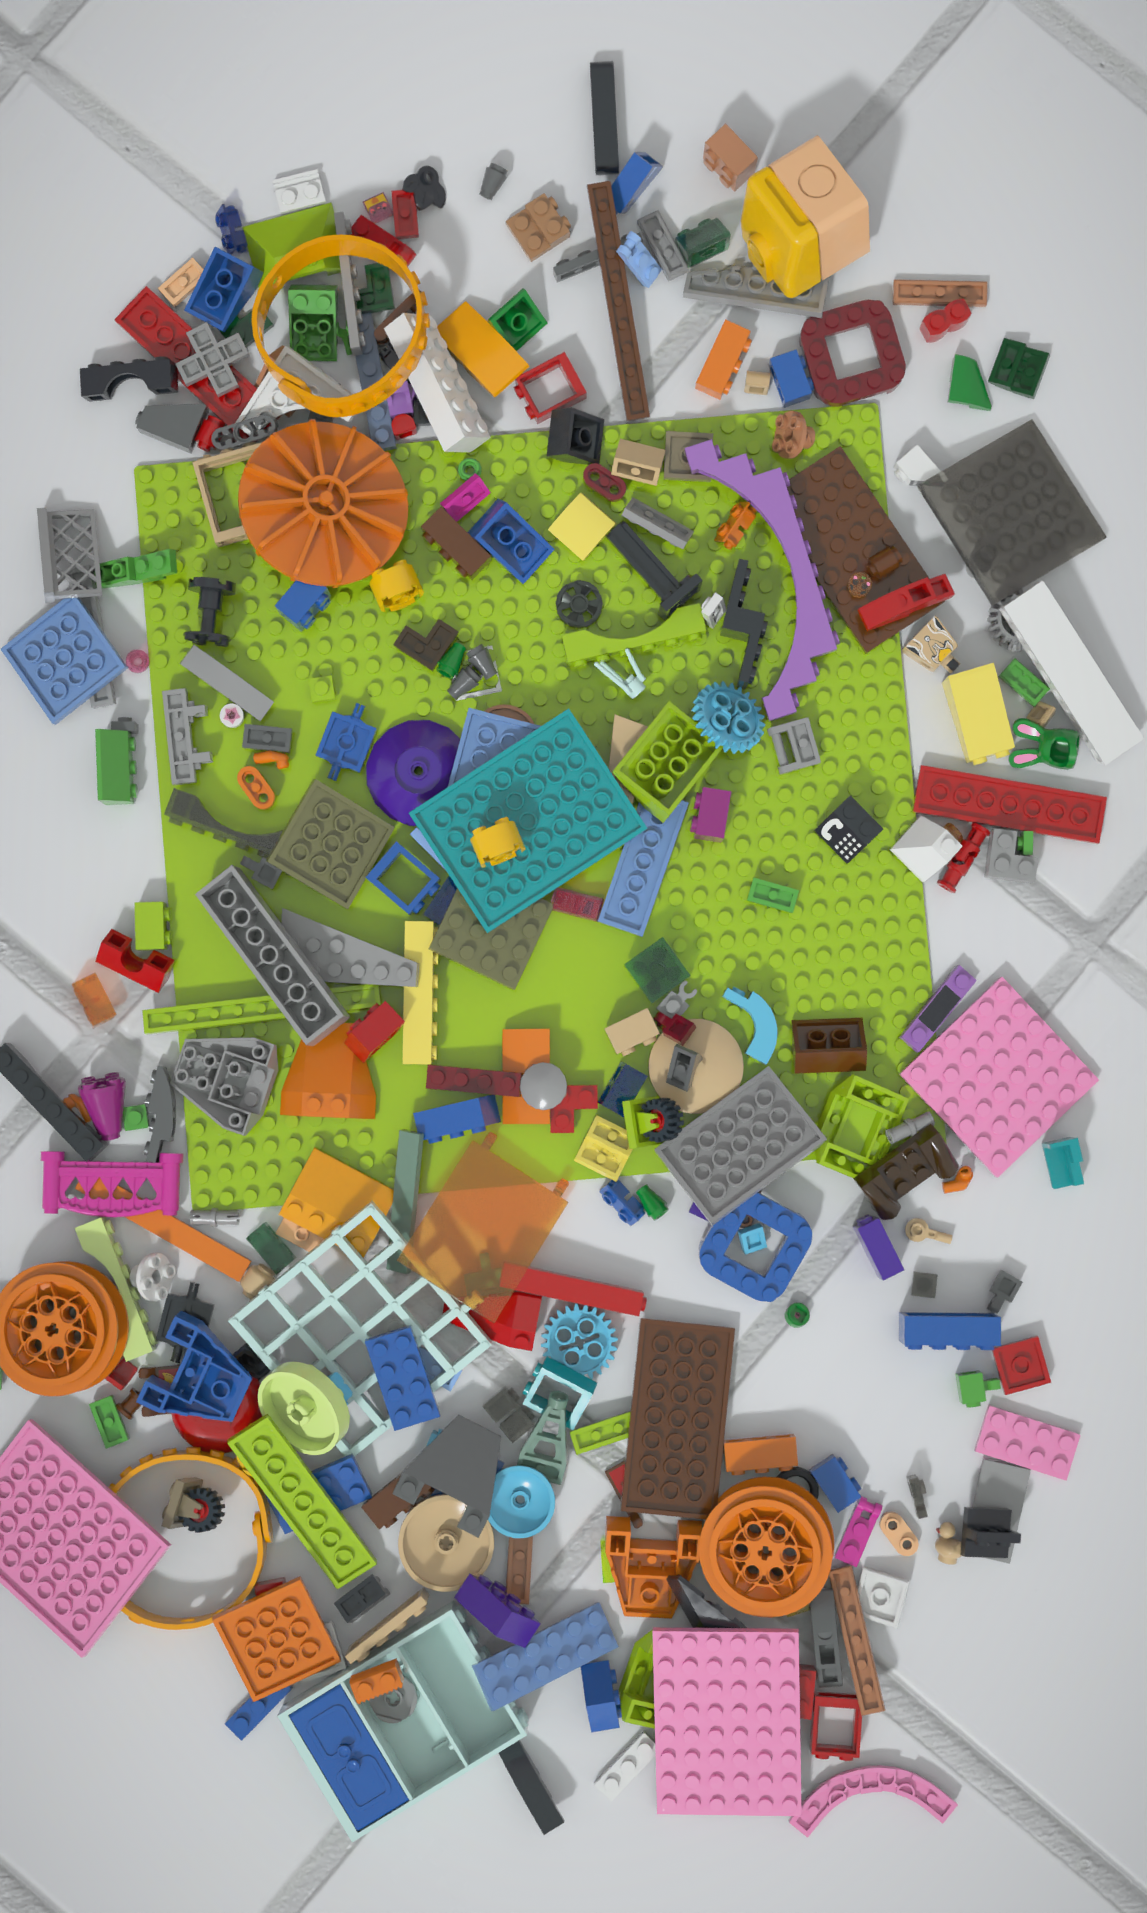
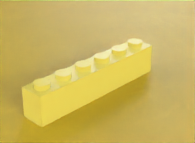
[403,921,439,1065]

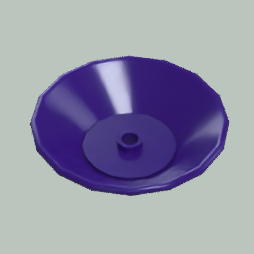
[366,720,460,826]

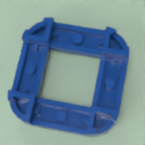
[698,1192,812,1302]

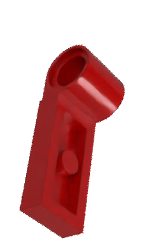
[348,215,417,267]

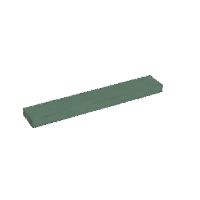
[386,1129,424,1274]

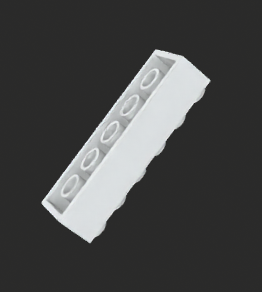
[384,313,491,452]

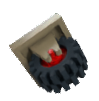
[161,1477,225,1533]

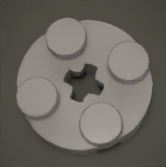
[369,1675,418,1723]

